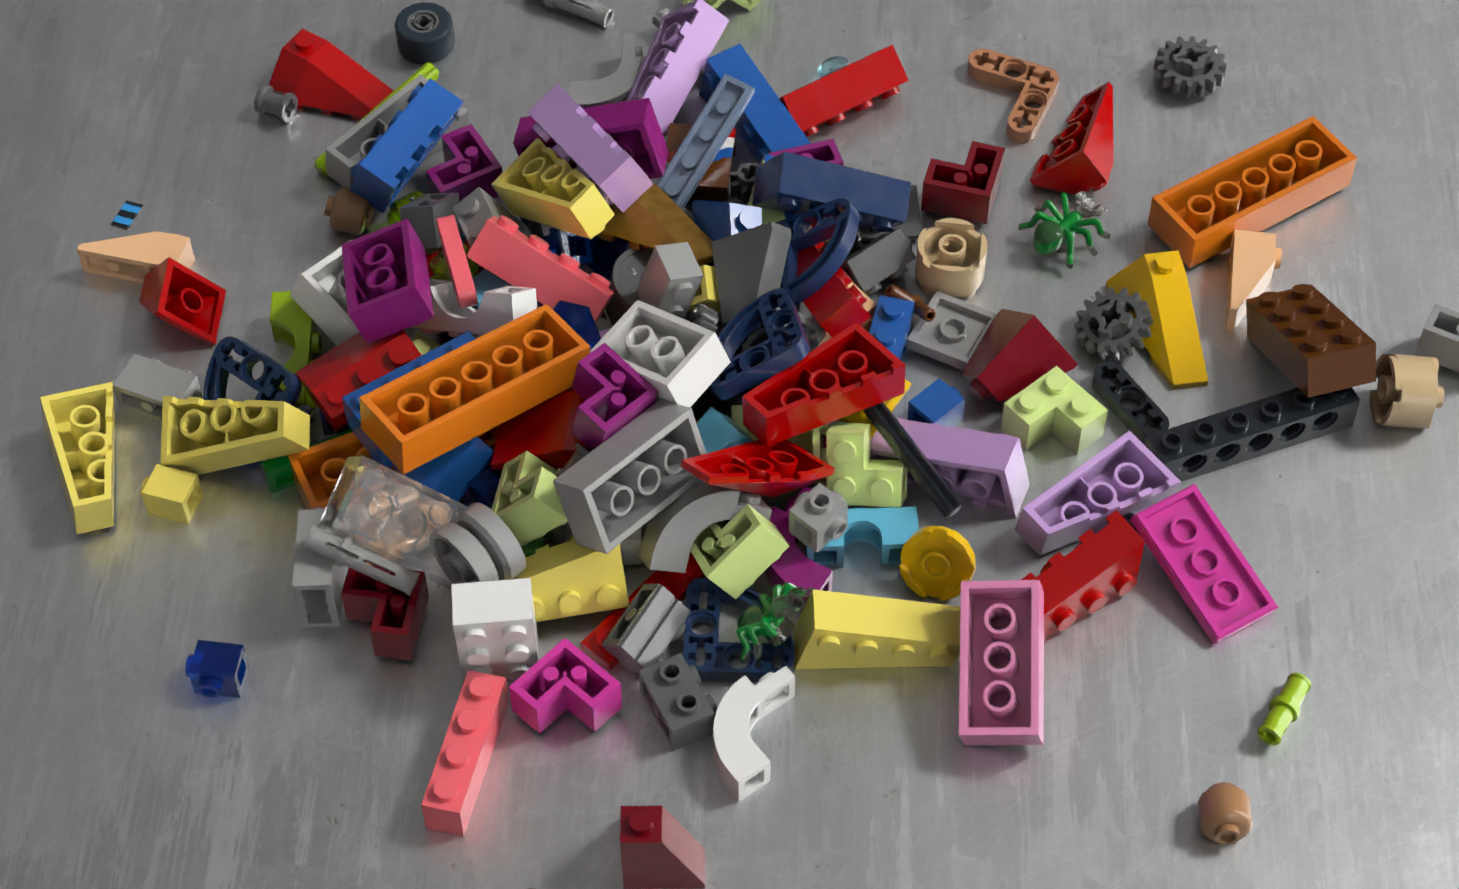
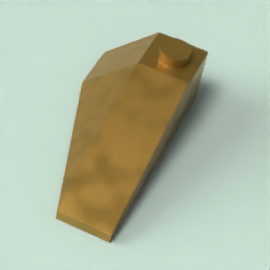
[596,183,714,266]

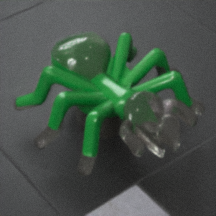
[1018,191,1110,269]
[736,582,815,664]

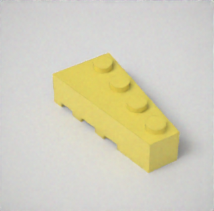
[491,138,615,239]
[40,382,115,535]
[160,396,310,475]
[514,535,629,622]
[793,589,960,669]

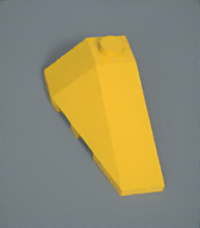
[1106,250,1208,389]

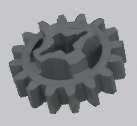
[1154,36,1227,98]
[1074,287,1153,361]

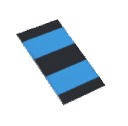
[111,200,143,229]

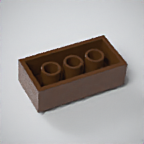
[1246,284,1376,398]

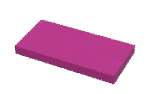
[1130,484,1279,645]

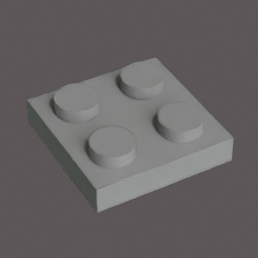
[906,291,997,370]

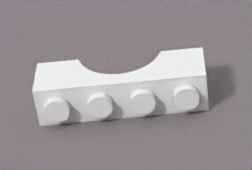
[411,279,537,339]

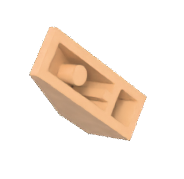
[1225,229,1282,332]
[77,231,195,283]

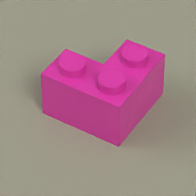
[509,638,622,734]

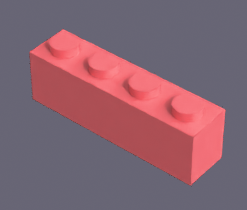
[466,215,614,332]
[421,670,509,836]

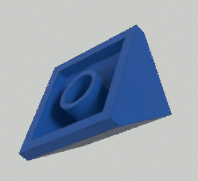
[393,436,494,511]

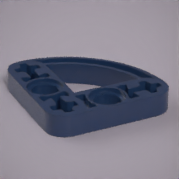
[776,198,859,306]
[709,288,810,400]
[203,336,302,468]
[683,577,795,683]

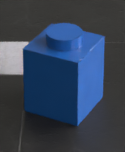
[907,378,965,427]

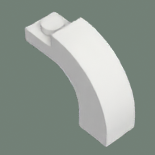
[713,666,795,802]

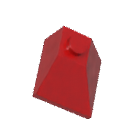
[139,257,226,347]

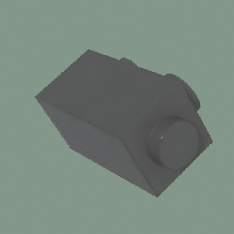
[840,228,916,296]

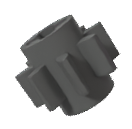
[730,163,759,199]

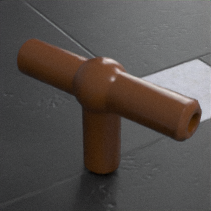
[885,284,936,322]

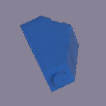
[692,200,762,267]

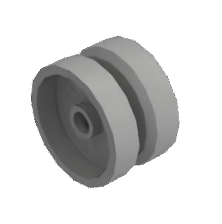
[429,503,527,584]

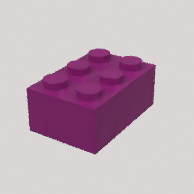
[342,219,434,344]

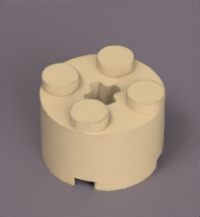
[915,218,987,299]
[1370,354,1444,429]

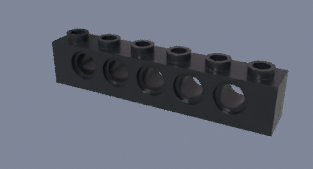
[1145,387,1360,482]

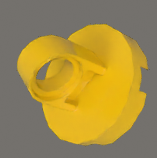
[899,526,976,601]

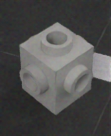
[789,483,848,553]

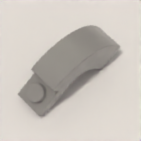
[568,33,646,108]
[639,481,772,573]

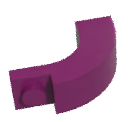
[764,486,833,613]

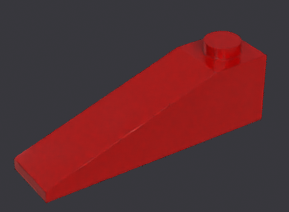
[268,28,394,121]
[1030,82,1114,196]
[680,439,835,497]

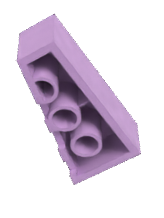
[626,0,729,137]
[527,83,653,212]
[871,418,1030,518]
[1015,430,1181,556]

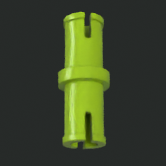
[1257,672,1311,746]

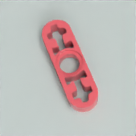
[436,214,478,309]

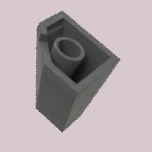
[711,222,791,328]

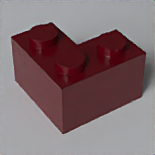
[921,141,1005,224]
[341,564,429,661]

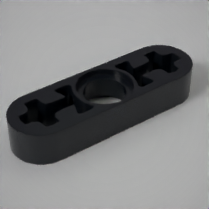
[1092,361,1170,445]

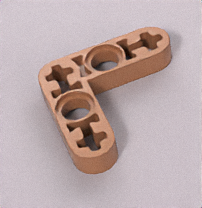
[967,48,1059,144]

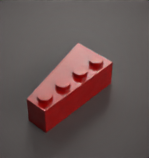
[742,322,906,447]
[1021,510,1145,639]

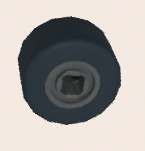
[394,2,455,64]

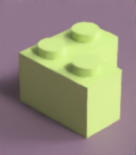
[1001,366,1108,455]
[826,422,907,508]
[491,451,568,546]
[690,504,789,599]

